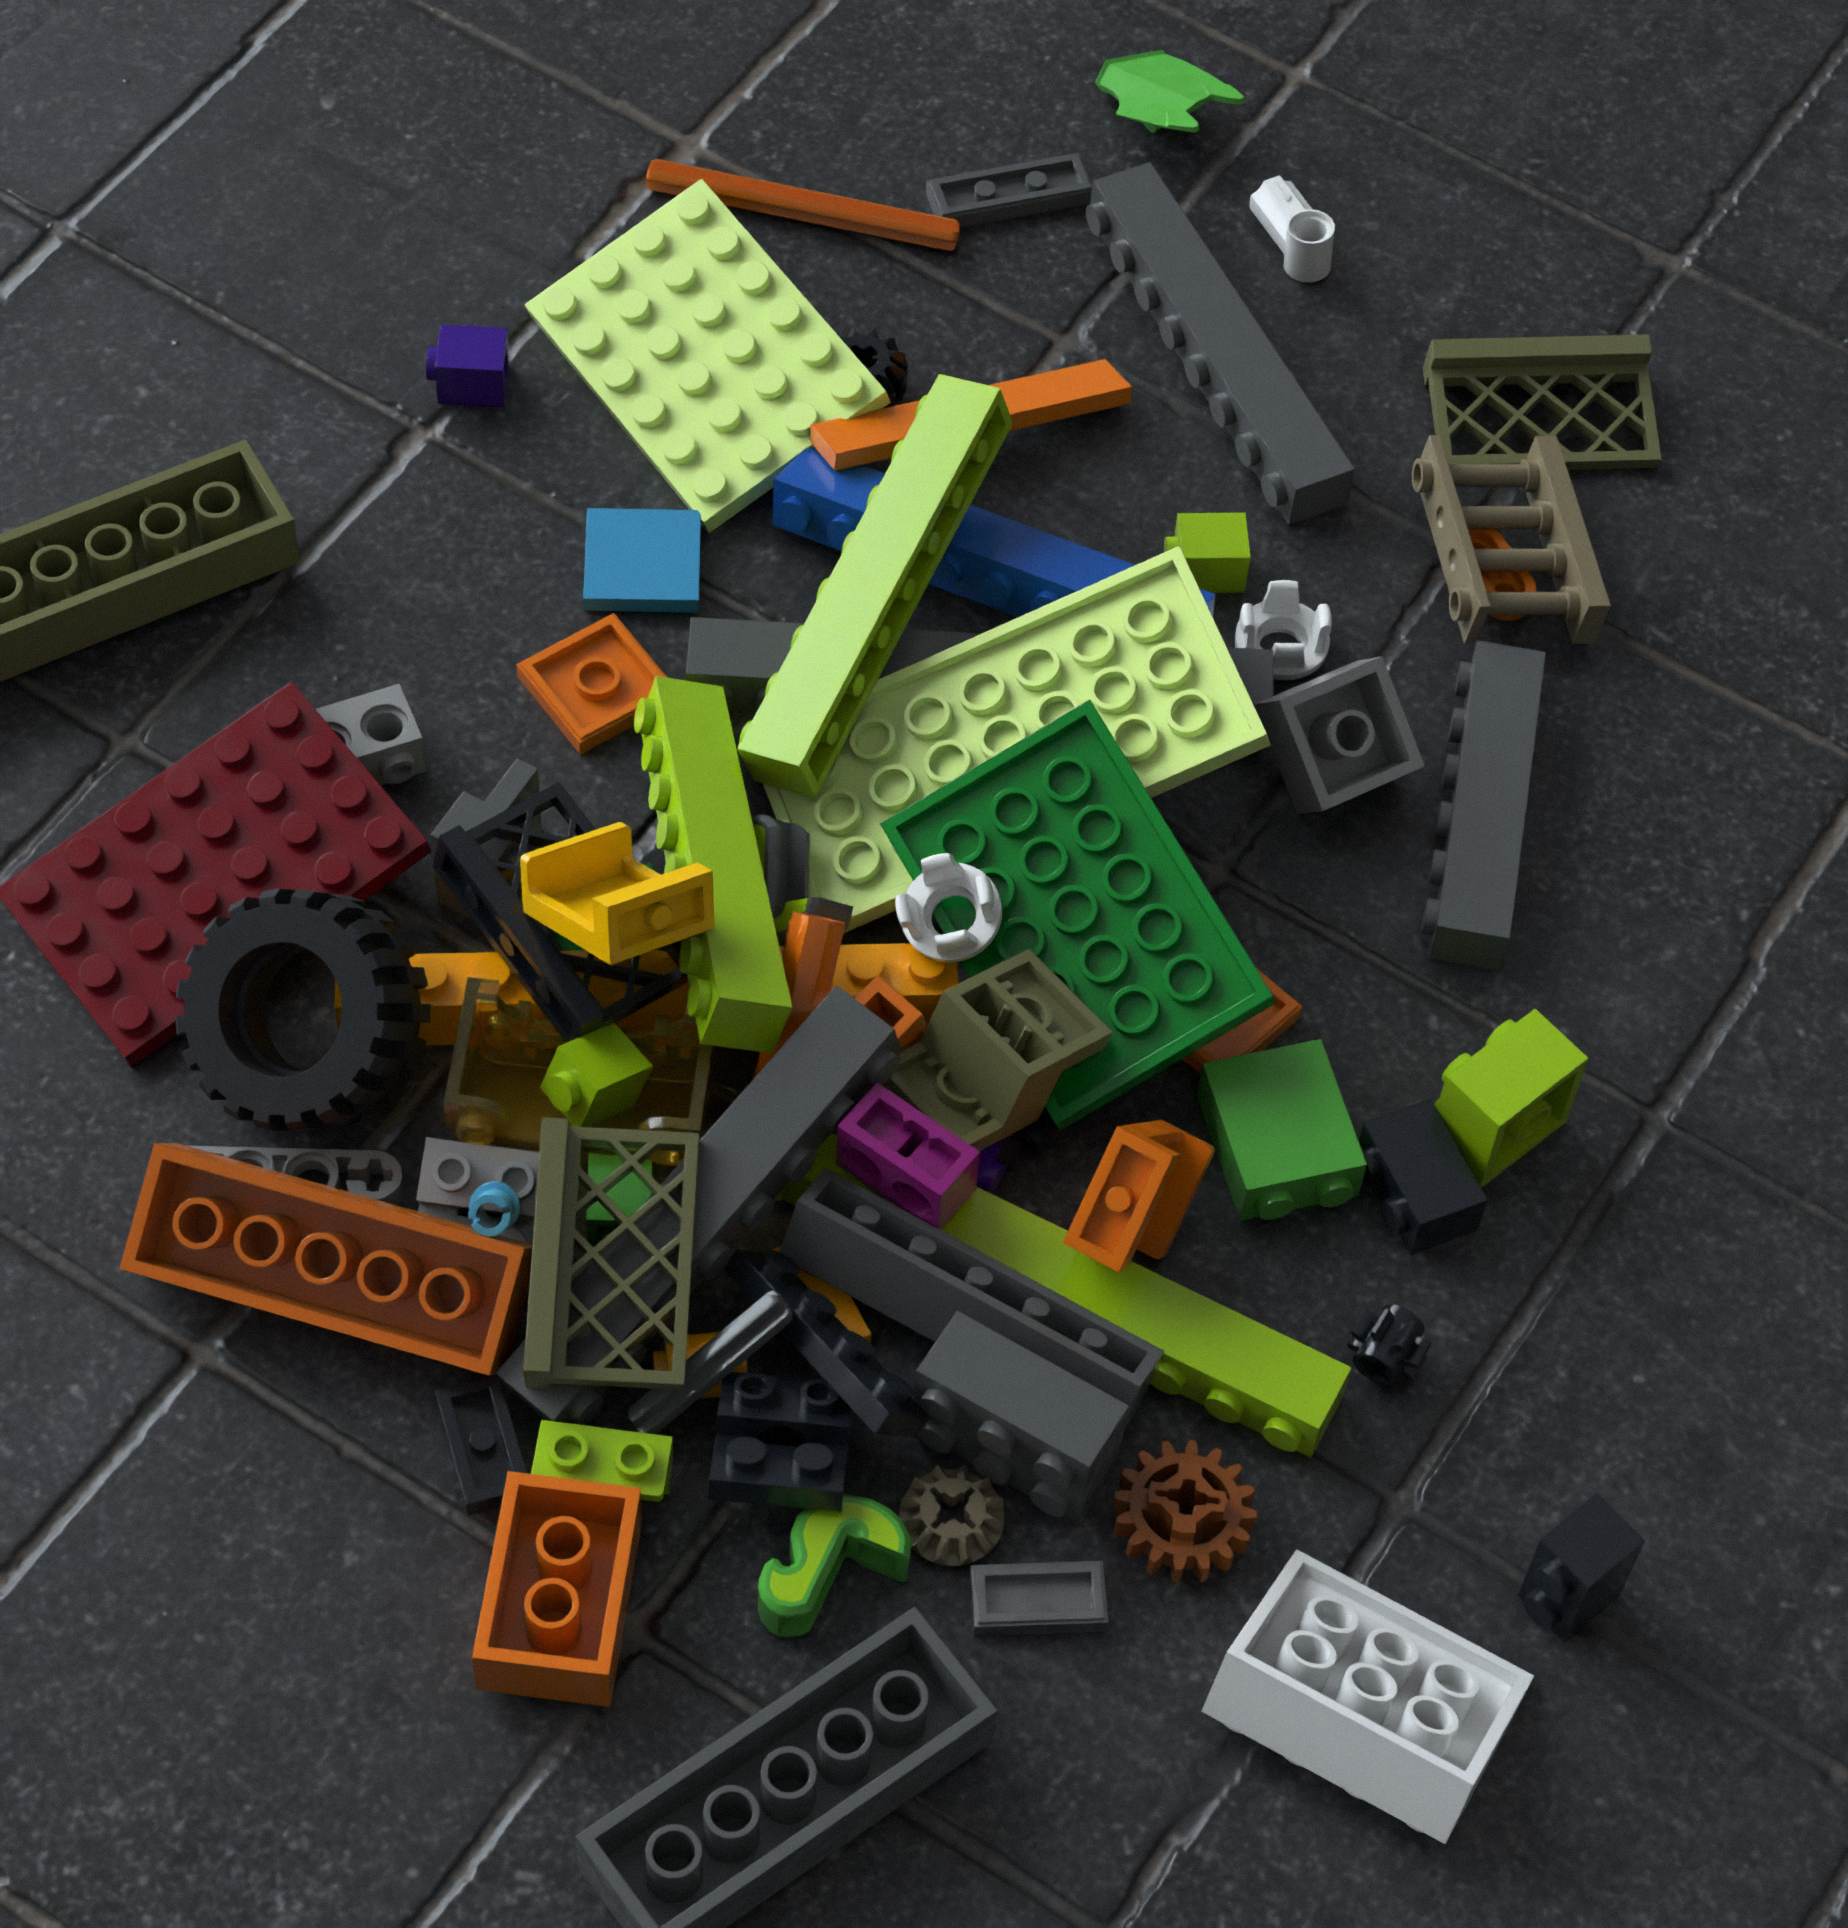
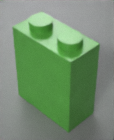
[1197,1039,1367,1221]

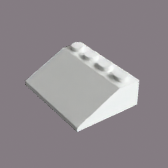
[1201,1549,1534,1844]

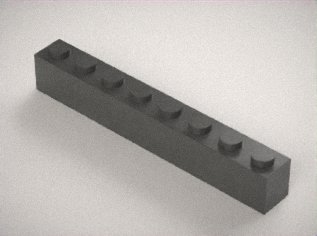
[1086,162,1355,525]
[496,985,902,1425]

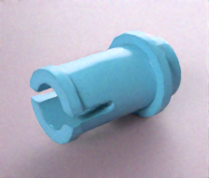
[468,1181,521,1237]

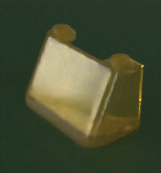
[443,977,718,1166]

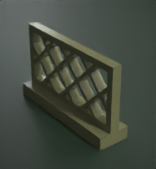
[1423,334,1662,470]
[523,1118,699,1390]

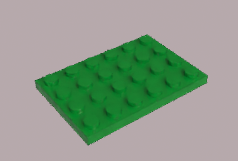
[880,699,1276,1131]

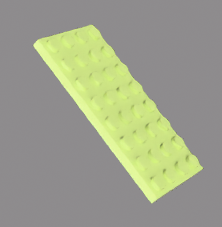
[763,546,1271,934]

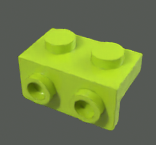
[531,1420,673,1502]

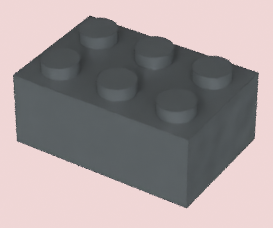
[914,1311,1129,1524]

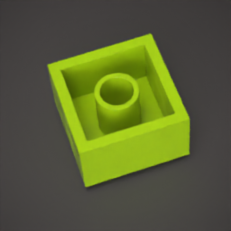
[1434,1008,1589,1188]

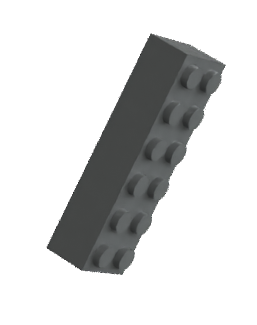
[575,1607,998,1928]

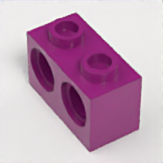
[836,1083,980,1230]

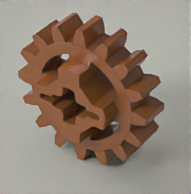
[1112,1440,1257,1583]

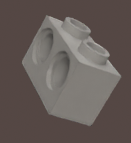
[316,684,426,785]

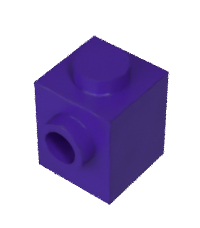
[426,324,510,407]

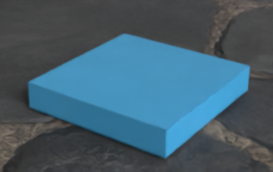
[583,508,701,613]

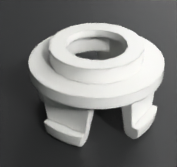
[1235,580,1332,680]
[895,853,1002,963]

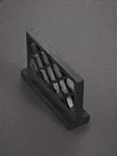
[433,782,689,1043]

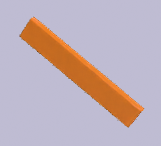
[809,359,1132,471]

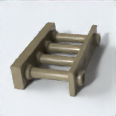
[1412,435,1611,644]

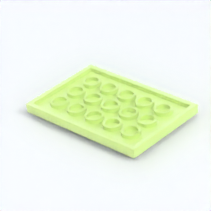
[524,179,891,533]

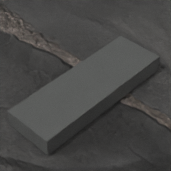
[926,152,1092,228]

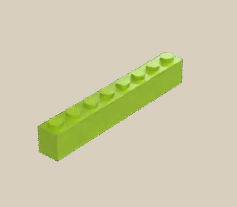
[737,374,1013,798]
[634,676,792,1053]

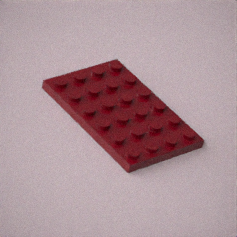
[0,681,432,1068]

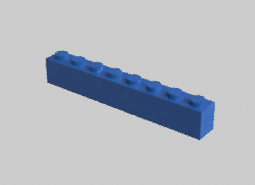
[772,447,1215,617]

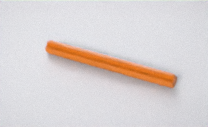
[646,159,960,252]

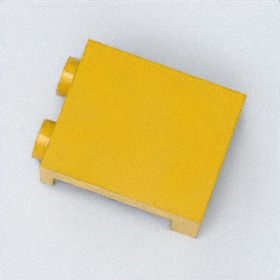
[520,822,715,965]

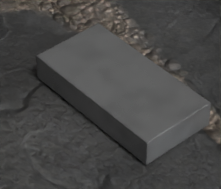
[969,1561,1108,1636]

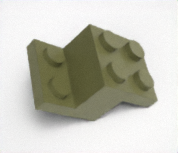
[882,949,1113,1151]

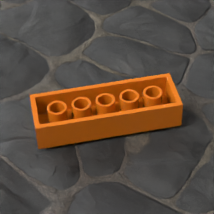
[119,1143,533,1376]

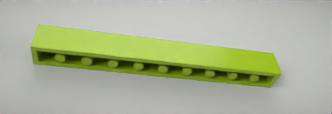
[774,1133,1352,1458]

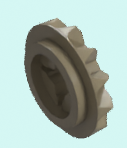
[899,1464,1004,1566]

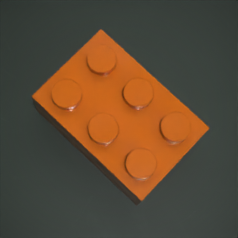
[472,1471,642,1707]

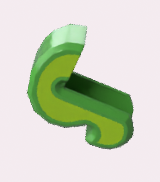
[758,1493,912,1638]

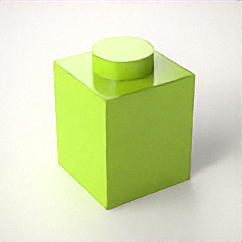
[1164,512,1251,593]
[540,1022,653,1127]

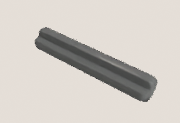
[628,1291,793,1434]

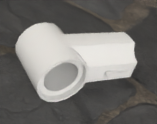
[1250,175,1335,283]

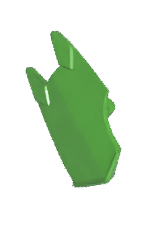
[1095,50,1245,133]

